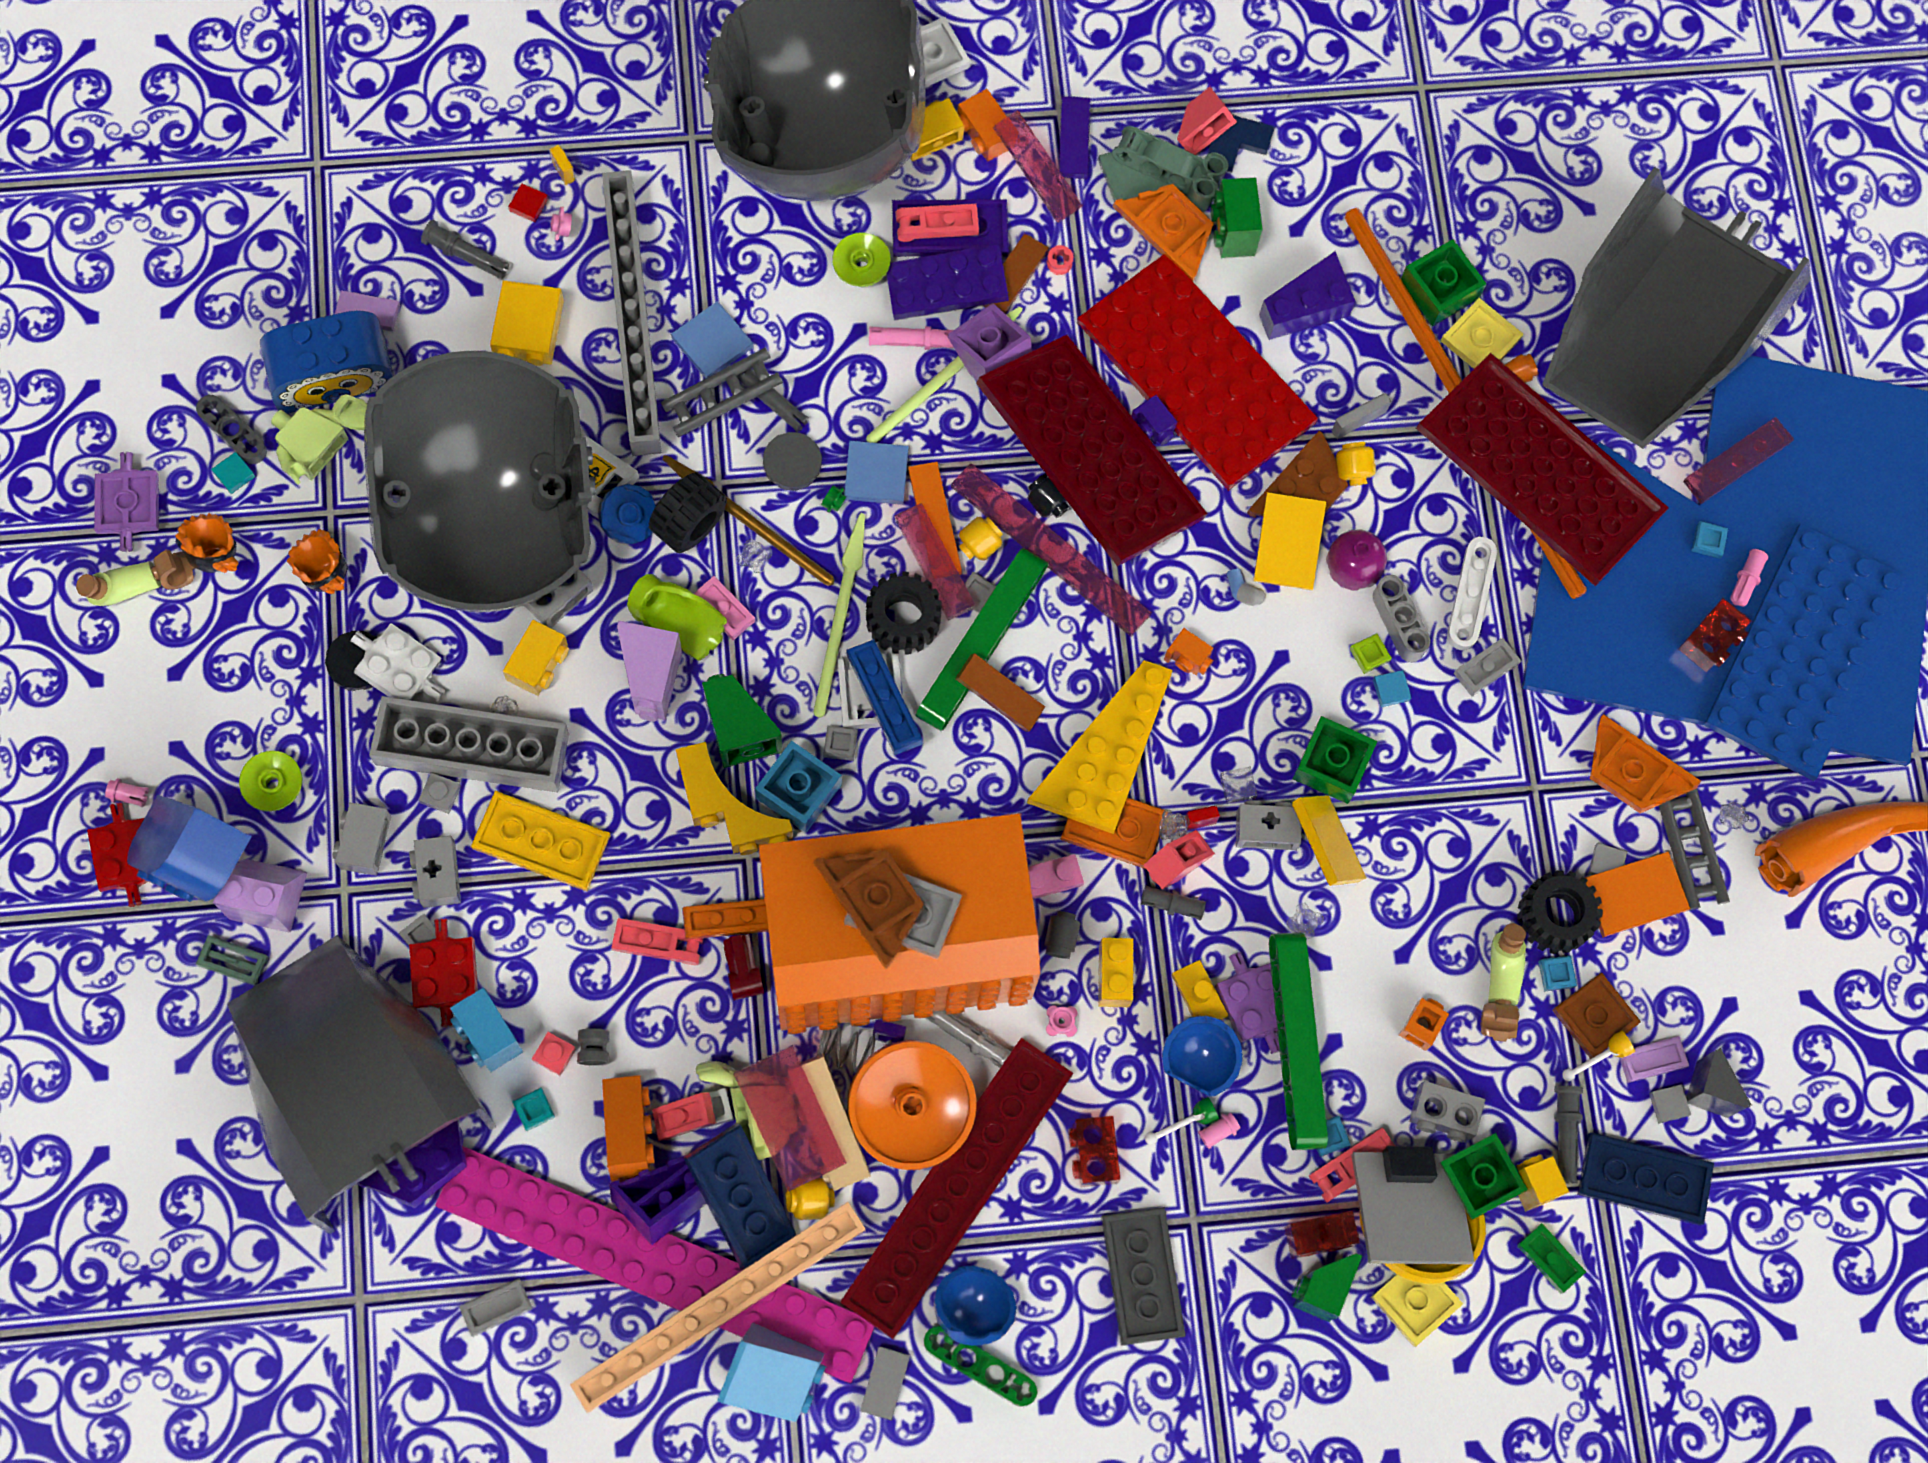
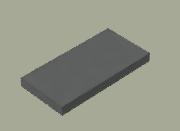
[1101,1207,1185,1346]

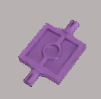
[94,452,159,552]
[1215,952,1280,1054]

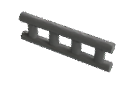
[661,347,783,438]
[1658,789,1730,911]

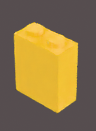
[490,280,564,366]

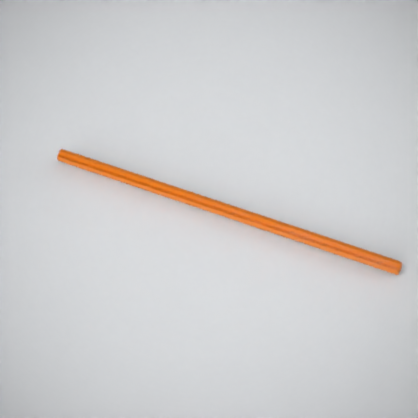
[1345,208,1587,599]

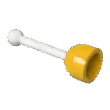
[1562,1030,1636,1081]

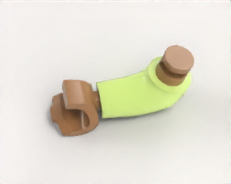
[76,549,194,606]
[1481,923,1526,1042]

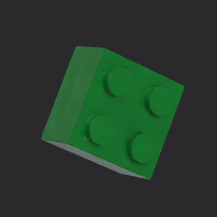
[1211,177,1263,258]
[1401,239,1487,327]
[1292,716,1377,804]

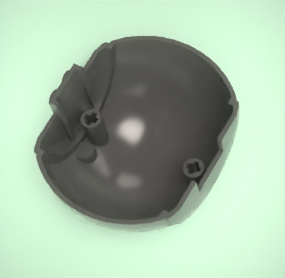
[704,0,926,201]
[364,351,596,612]

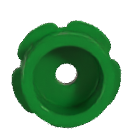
[821,485,846,513]

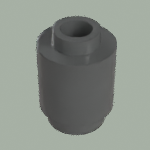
[1044,911,1081,959]

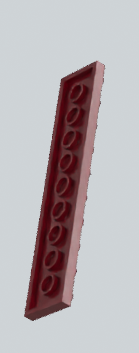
[840,1038,1073,1340]

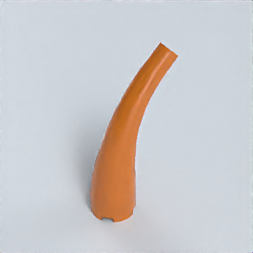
[1755,801,1928,897]

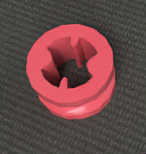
[1047,245,1074,275]

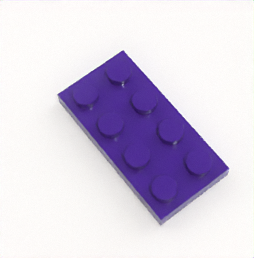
[886,244,1009,320]

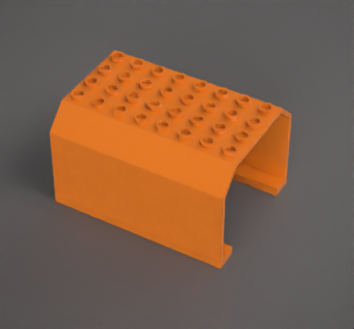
[759,813,1040,1034]

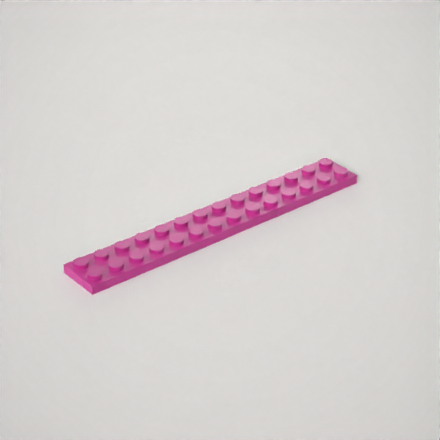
[435,1146,874,1384]

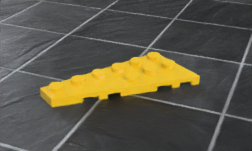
[1027,660,1173,834]

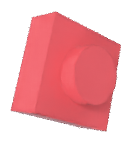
[532,1032,576,1076]

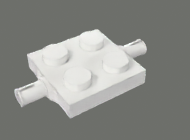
[351,623,445,701]

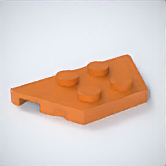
[1113,184,1214,281]
[1589,714,1701,813]

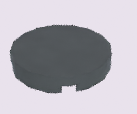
[763,432,822,491]

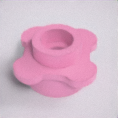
[550,206,572,241]
[1046,1005,1078,1037]

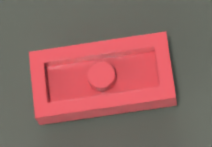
[652,1092,716,1140]

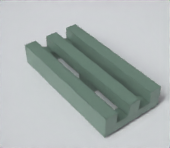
[196,935,269,986]

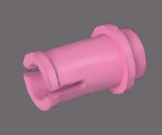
[105,778,149,807]
[1198,1112,1241,1149]

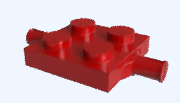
[87,803,148,907]
[409,919,478,1027]

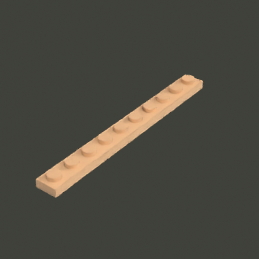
[570,1202,866,1413]

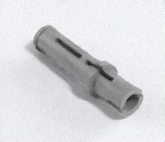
[926,1010,1012,1068]

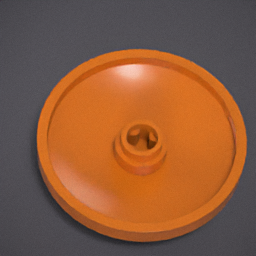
[847,1040,976,1170]

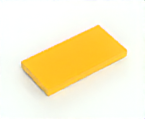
[471,791,611,892]

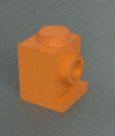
[1164,628,1214,676]
[1399,998,1449,1051]

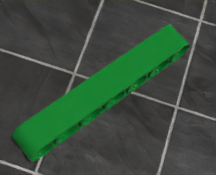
[915,548,1049,732]
[1269,932,1328,1151]

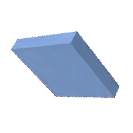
[671,301,754,379]
[844,441,909,505]

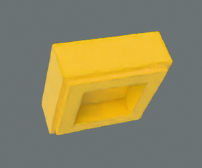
[549,145,575,186]

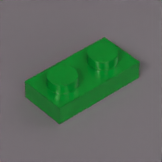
[1516,1223,1586,1294]

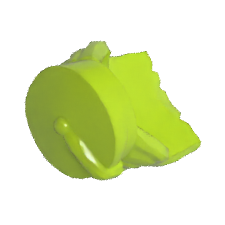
[627,574,727,661]

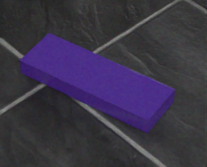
[1059,96,1090,179]

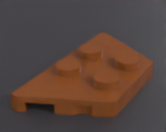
[1247,430,1348,518]
[814,850,924,969]

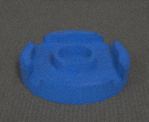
[598,484,656,545]

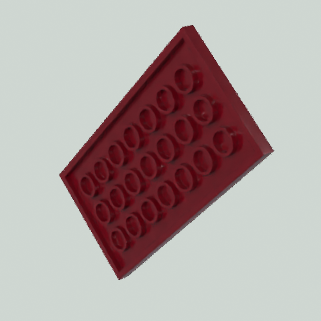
[976,335,1208,567]
[1416,353,1669,586]

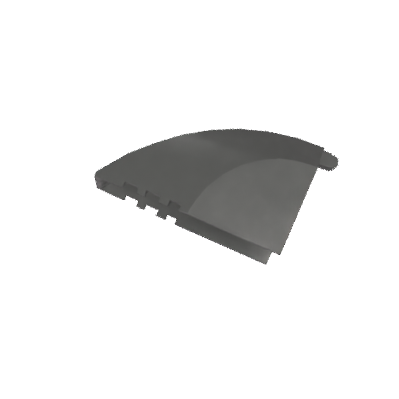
[1542,166,1811,449]
[227,935,496,1234]

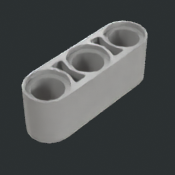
[1373,575,1430,663]

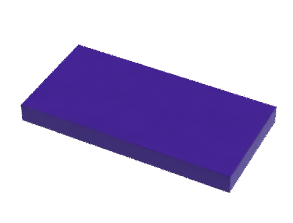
[892,199,1009,257]

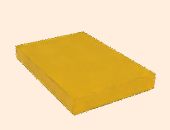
[1253,492,1326,591]
[1292,795,1366,886]

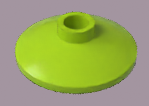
[832,233,891,287]
[239,751,302,811]

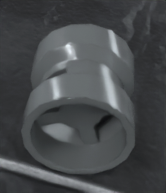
[577,1029,610,1066]

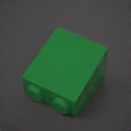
[702,674,783,768]

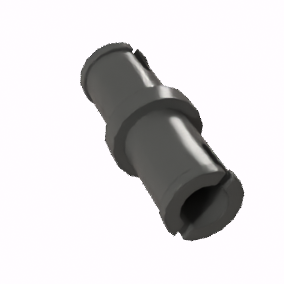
[1140,885,1206,920]

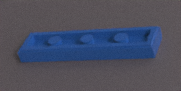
[846,640,923,755]

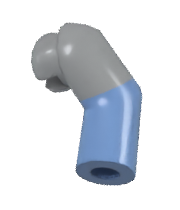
[1226,569,1265,606]

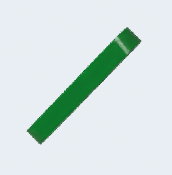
[923,1326,1038,1407]

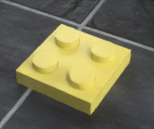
[1441,298,1524,369]
[1371,1274,1463,1347]

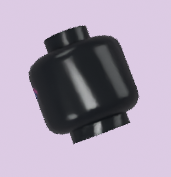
[1027,473,1070,519]

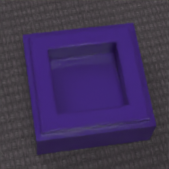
[872,1019,907,1043]

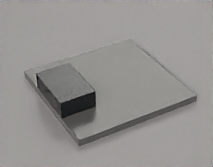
[1351,1146,1474,1264]

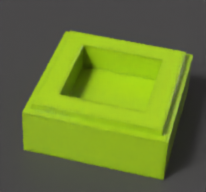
[1350,633,1392,674]

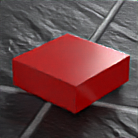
[508,183,548,223]
[1184,805,1220,831]

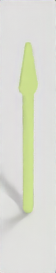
[866,307,1023,443]
[813,513,865,718]

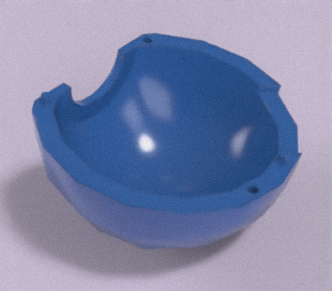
[1162,1016,1243,1097]
[934,1266,1017,1345]

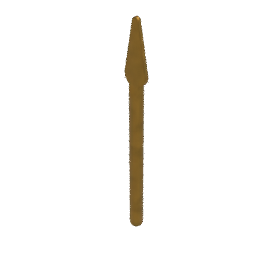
[663,455,835,586]

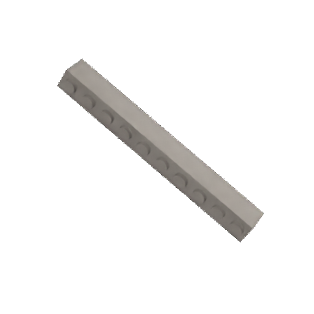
[602,170,662,456]

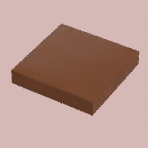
[1552,973,1641,1059]

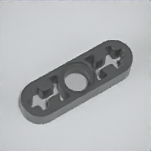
[196,395,267,464]

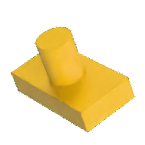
[1171,960,1228,1020]

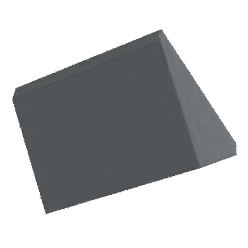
[1686,1048,1752,1118]

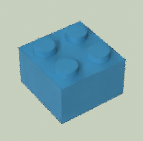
[755,740,842,833]
[450,987,523,1072]

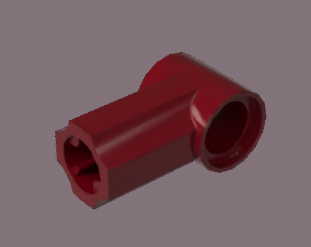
[723,935,764,1001]

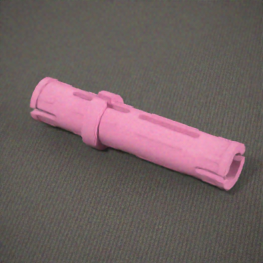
[869,326,954,350]

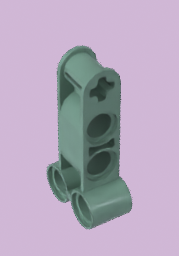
[1112,126,1228,212]

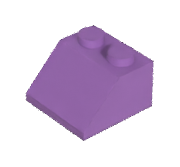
[948,304,1032,380]

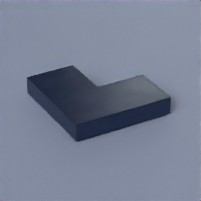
[1207,115,1275,172]

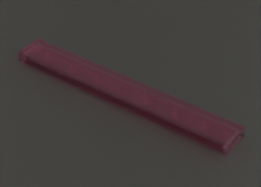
[951,463,1151,637]

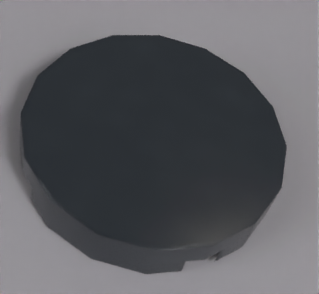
[325,631,377,691]

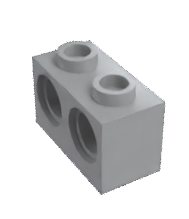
[524,568,593,628]
[1409,1081,1485,1142]

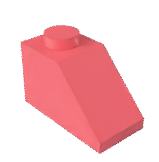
[1177,86,1237,155]
[1143,830,1215,889]

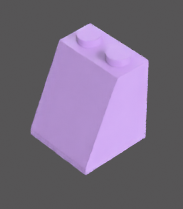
[617,620,682,722]
[213,859,307,933]

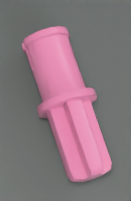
[1730,549,1769,607]

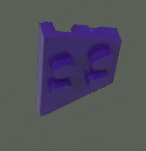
[357,1119,467,1208]

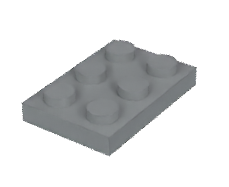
[844,873,962,959]

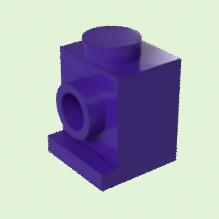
[1131,395,1177,445]

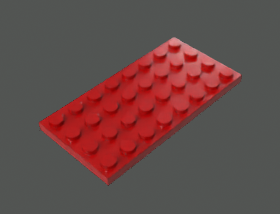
[1077,254,1318,491]

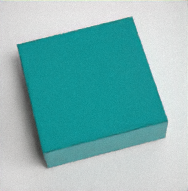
[211,451,255,494]
[512,1088,556,1132]

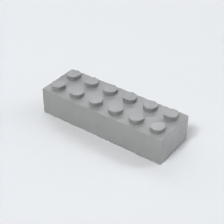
[369,696,569,793]

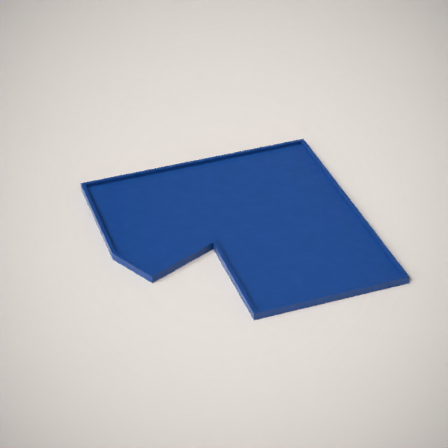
[1522,356,1928,766]

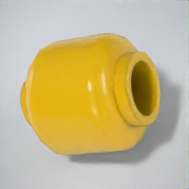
[1336,442,1376,486]
[959,517,1003,561]
[786,1177,835,1220]

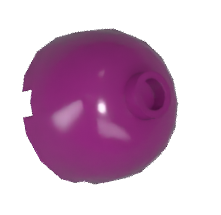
[1326,529,1387,591]

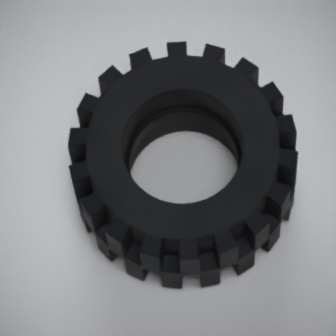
[648,472,727,554]
[866,571,942,655]
[1517,870,1603,954]

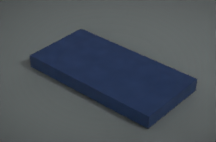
[683,1123,797,1270]
[1577,1132,1714,1226]

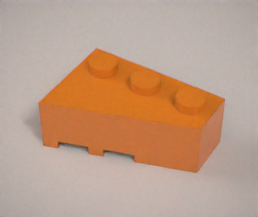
[602,1075,655,1182]

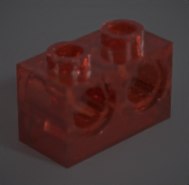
[1678,598,1751,672]
[1068,1116,1121,1187]
[1284,1211,1360,1259]

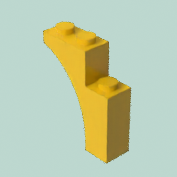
[675,742,793,855]

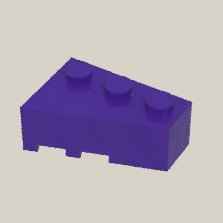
[1259,251,1356,340]
[609,1154,707,1245]

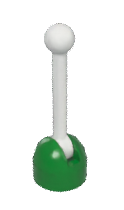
[1145,1097,1219,1145]

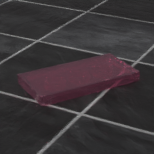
[733,1046,847,1191]

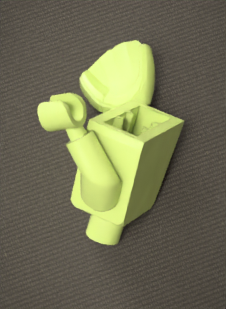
[271,394,367,485]
[696,1061,800,1160]

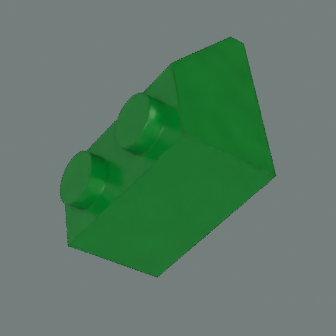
[1440,1133,1528,1220]
[1291,1253,1362,1322]

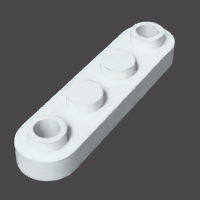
[1447,537,1497,650]

